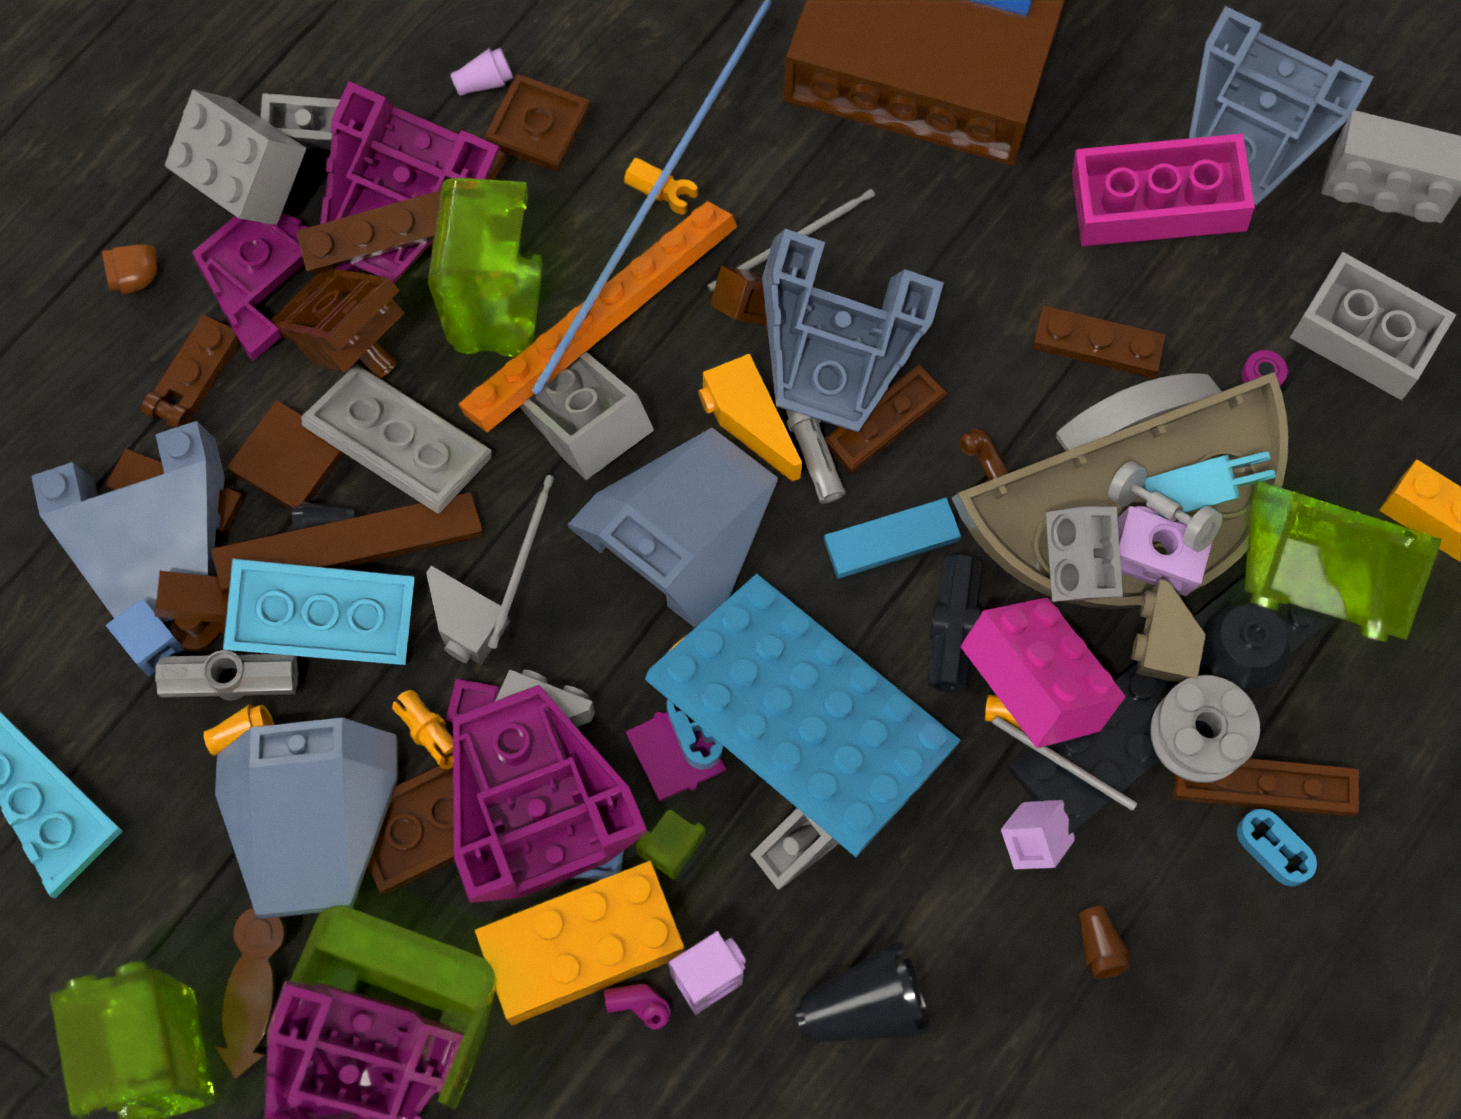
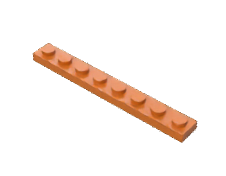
[458,201,737,433]

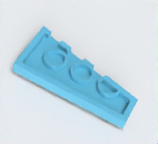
[0,712,123,898]

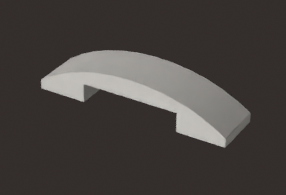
[1057,374,1222,451]

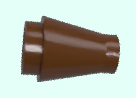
[1079,906,1131,979]

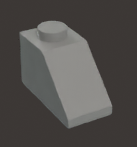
[427,566,510,665]
[751,808,838,890]

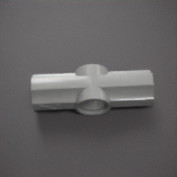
[155,650,299,701]

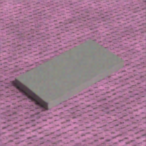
[301,364,492,514]

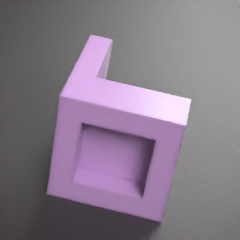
[1001,800,1075,869]

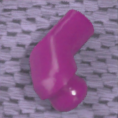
[604,984,671,1029]

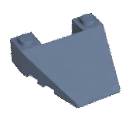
[762,229,944,432]
[31,421,225,624]

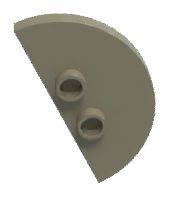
[952,372,1289,609]

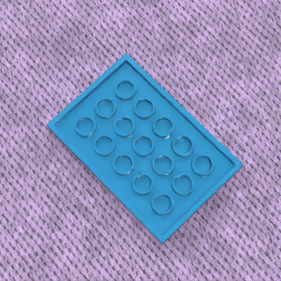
[645,574,961,857]

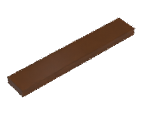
[211,492,482,595]

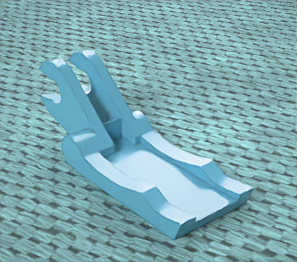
[1143,451,1276,519]

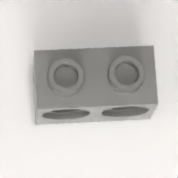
[1046,507,1123,602]

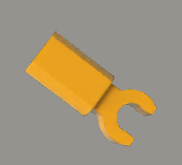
[624,158,698,215]

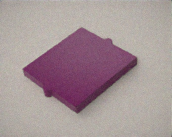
[625,708,726,802]

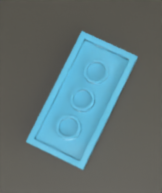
[223,558,415,665]

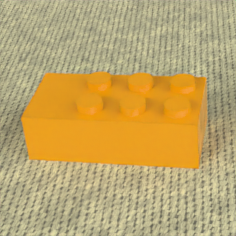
[475,861,685,1025]

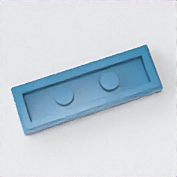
[824,498,961,579]

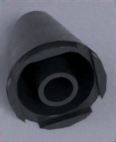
[795,941,931,1042]

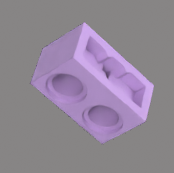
[669,931,746,1015]

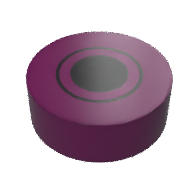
[1242,350,1287,387]

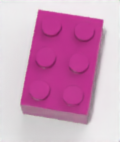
[960,597,1126,748]

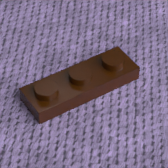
[1032,306,1166,378]

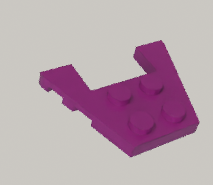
[192,213,360,361]

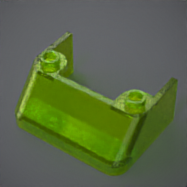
[290,905,497,1110]

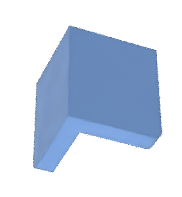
[106,599,184,677]

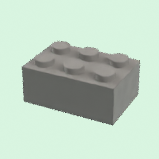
[165,89,306,225]
[1321,110,1461,223]
[1290,252,1456,400]

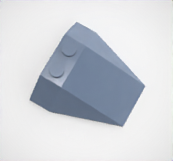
[1189,6,1374,206]

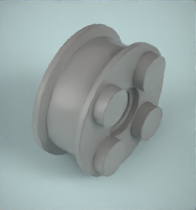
[1150,675,1260,783]

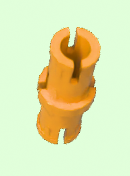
[392,690,453,769]

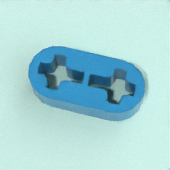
[667,699,723,770]
[1237,809,1317,887]

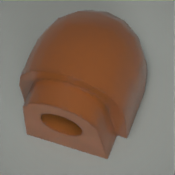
[102,244,158,295]

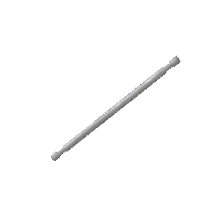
[707,189,875,292]
[488,475,554,648]

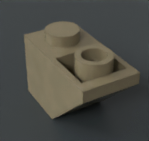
[1131,580,1205,683]

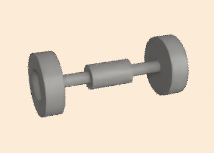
[1108,461,1222,552]

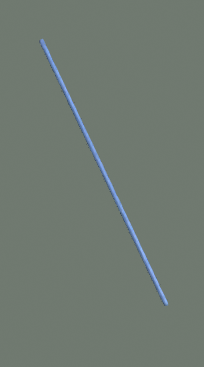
[532,0,771,394]

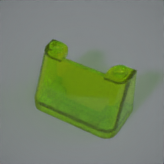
[1245,481,1442,642]

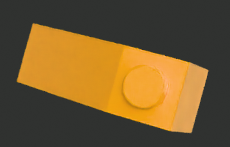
[698,354,802,481]

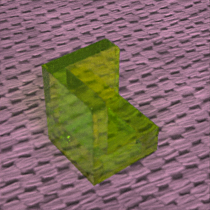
[636,810,706,880]

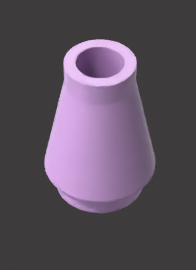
[450,48,513,96]

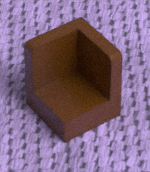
[711,265,767,325]

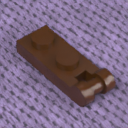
[141,315,240,428]

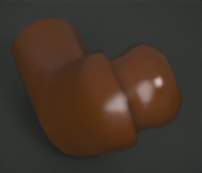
[959,428,1009,481]

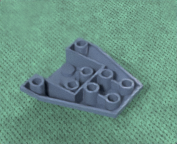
[568,428,778,628]
[215,718,398,919]

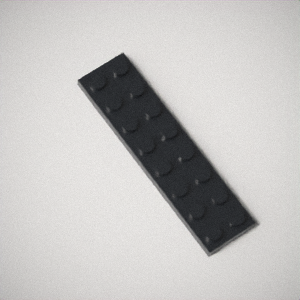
[1008,554,1332,835]

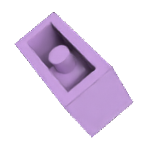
[1117,506,1212,596]

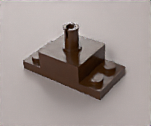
[270,268,404,378]

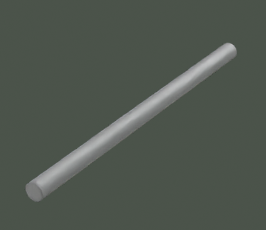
[992,715,1137,811]

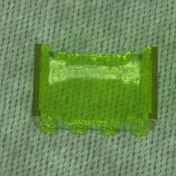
[428,178,543,357]
[50,962,215,1119]

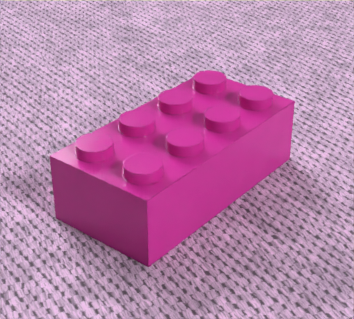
[1072,134,1255,246]

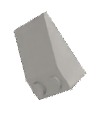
[519,352,654,480]

